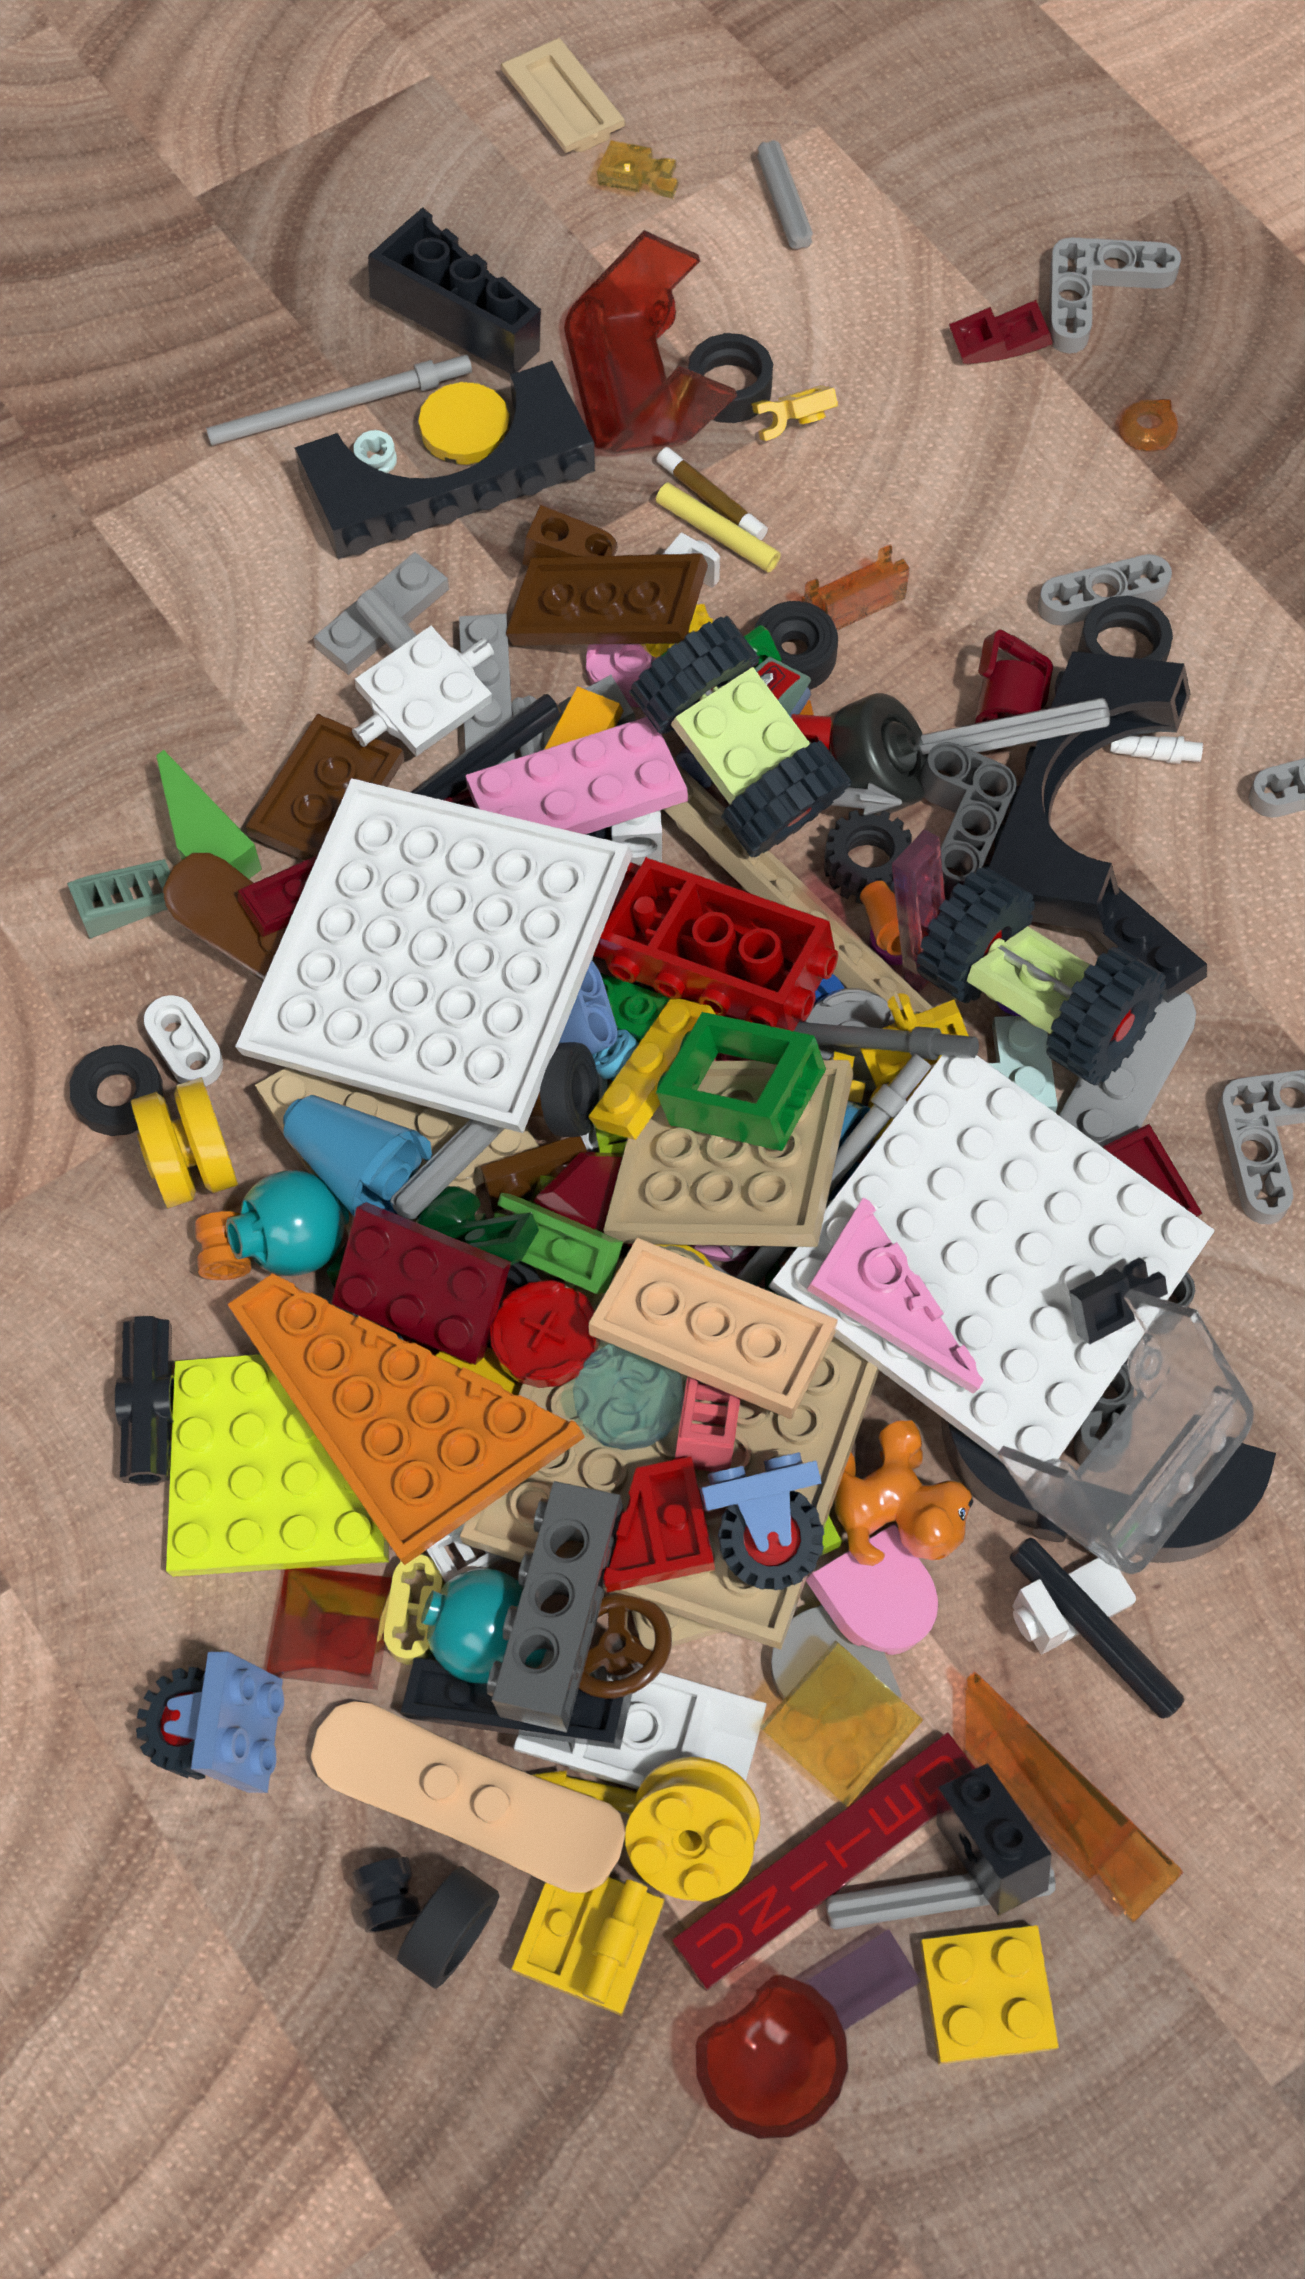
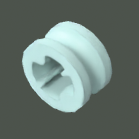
[353,430,397,473]

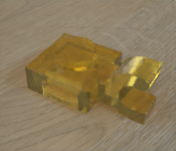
[597,140,678,199]

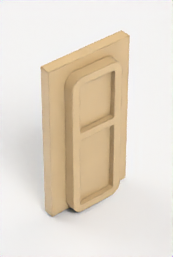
[501,38,625,153]

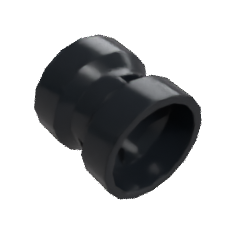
[352,1856,421,1933]

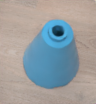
[283,1095,432,1216]

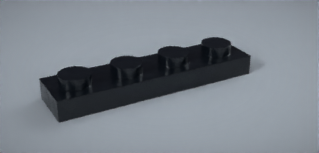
[400,1658,632,1750]

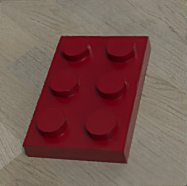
[331,1202,511,1365]

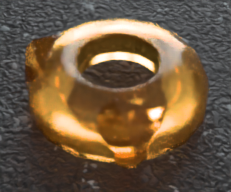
[1118,399,1178,452]

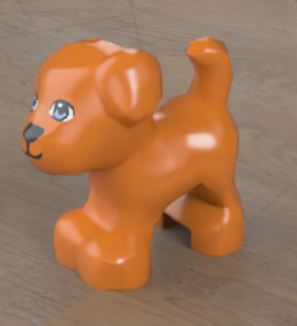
[833,1420,974,1566]

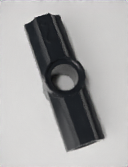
[115,1316,174,1486]

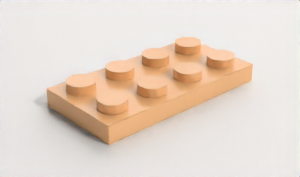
[589,1238,838,1420]

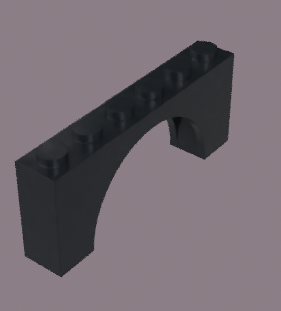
[294,361,595,560]
[984,651,1191,933]

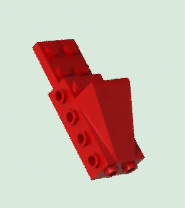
[594,857,838,1031]

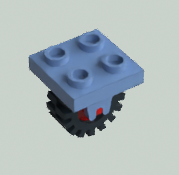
[699,1452,825,1590]
[136,1652,284,1793]

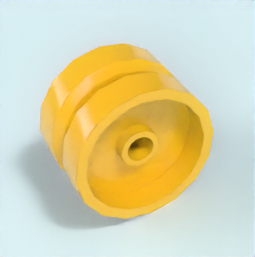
[131,1077,239,1209]

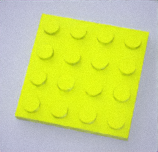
[166,1354,389,1577]

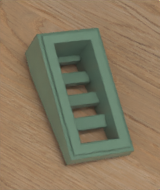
[67,859,171,939]

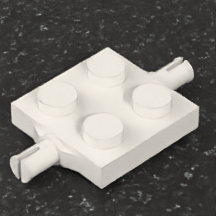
[352,626,494,757]

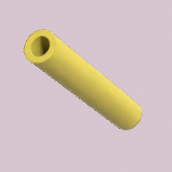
[656,482,781,573]

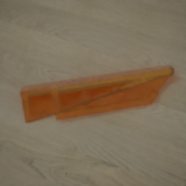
[963,1672,1183,1924]

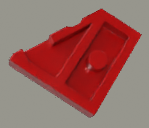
[603,1456,715,1593]

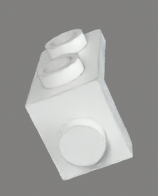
[1012,1555,1136,1655]

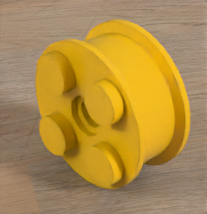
[625,1757,761,1902]

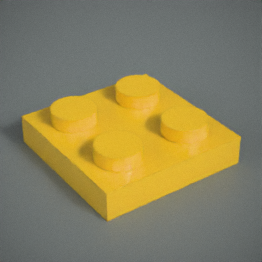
[920,1925,1059,2065]

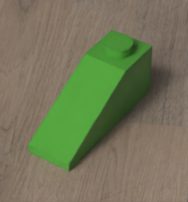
[156,750,262,879]

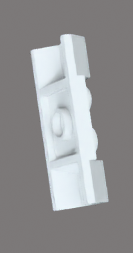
[514,1649,767,1790]

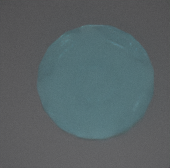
[573,1344,684,1450]

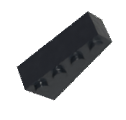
[368,207,541,375]

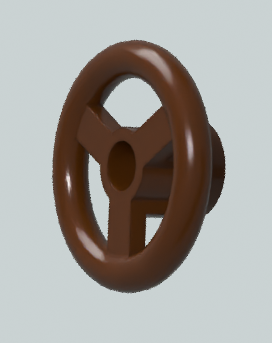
[579,1593,672,1699]

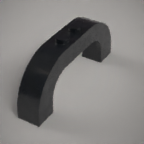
[941,1417,1276,1563]

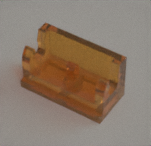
[801,544,910,631]

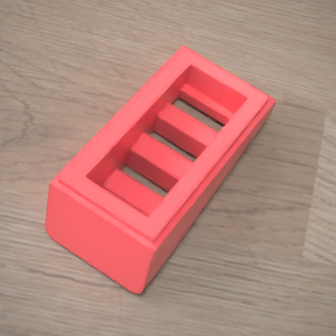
[675,1376,741,1472]

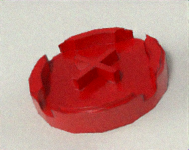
[490,1280,600,1388]

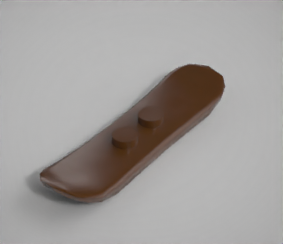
[163,853,287,982]

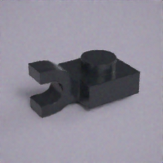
[1069,1257,1168,1345]

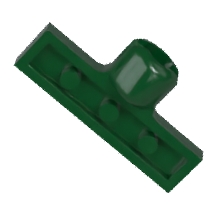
[326,1186,539,1289]

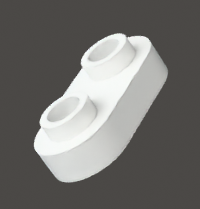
[144,995,223,1087]

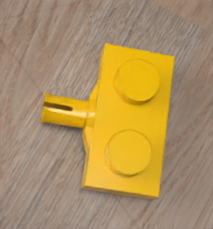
[860,993,969,1087]

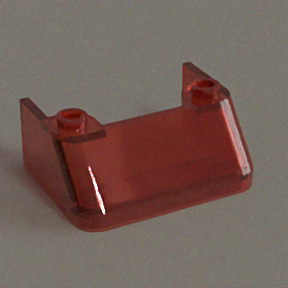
[564,230,737,454]

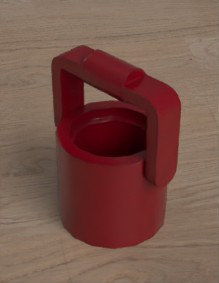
[975,629,1053,723]

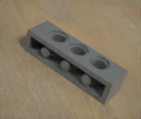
[487,1481,624,1732]

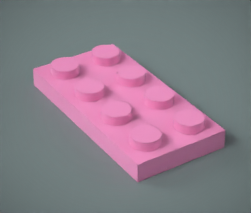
[465,717,688,834]

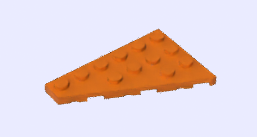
[227,1273,585,1566]

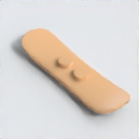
[311,1701,626,1892]

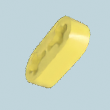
[384,1555,444,1665]

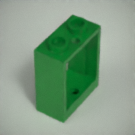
[656,1012,826,1151]

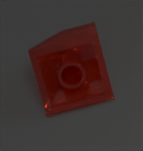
[266,1568,392,1690]

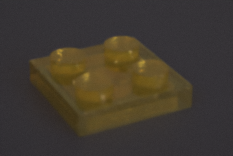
[760,1640,923,1807]

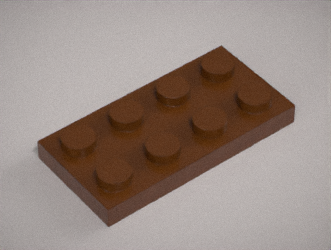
[506,553,708,646]

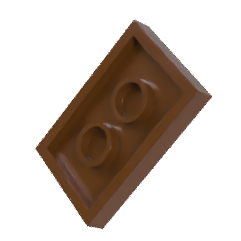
[246,713,404,861]

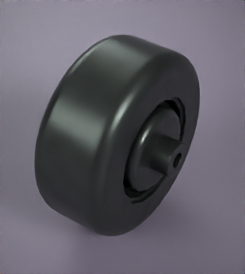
[830,693,928,815]

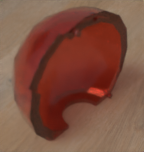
[695,1975,849,2139]

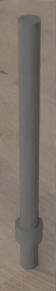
[739,1019,979,1060]

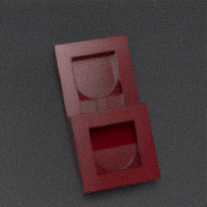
[948,300,1053,364]

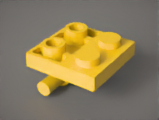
[512,1877,665,2016]

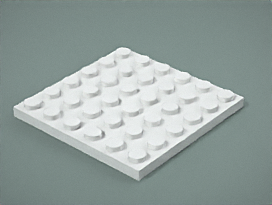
[235,778,633,1133]
[768,1055,1215,1487]

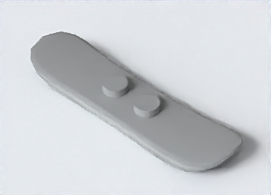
[1059,992,1196,1147]

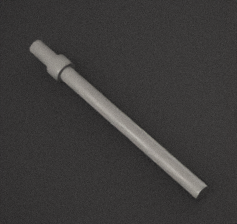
[206,355,472,446]
[736,1054,932,1286]

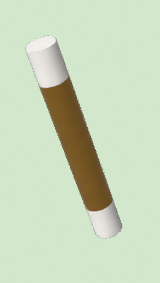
[657,447,768,540]

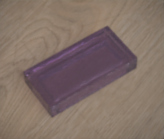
[789,1929,921,2047]

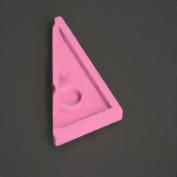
[806,1197,984,1394]

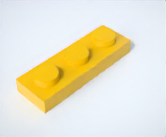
[588,999,716,1140]

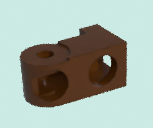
[522,505,618,566]

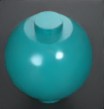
[226,1170,349,1276]
[421,1569,547,1684]

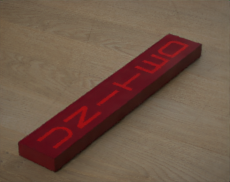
[672,1732,976,1992]

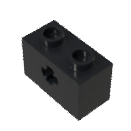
[936,1763,1052,1916]

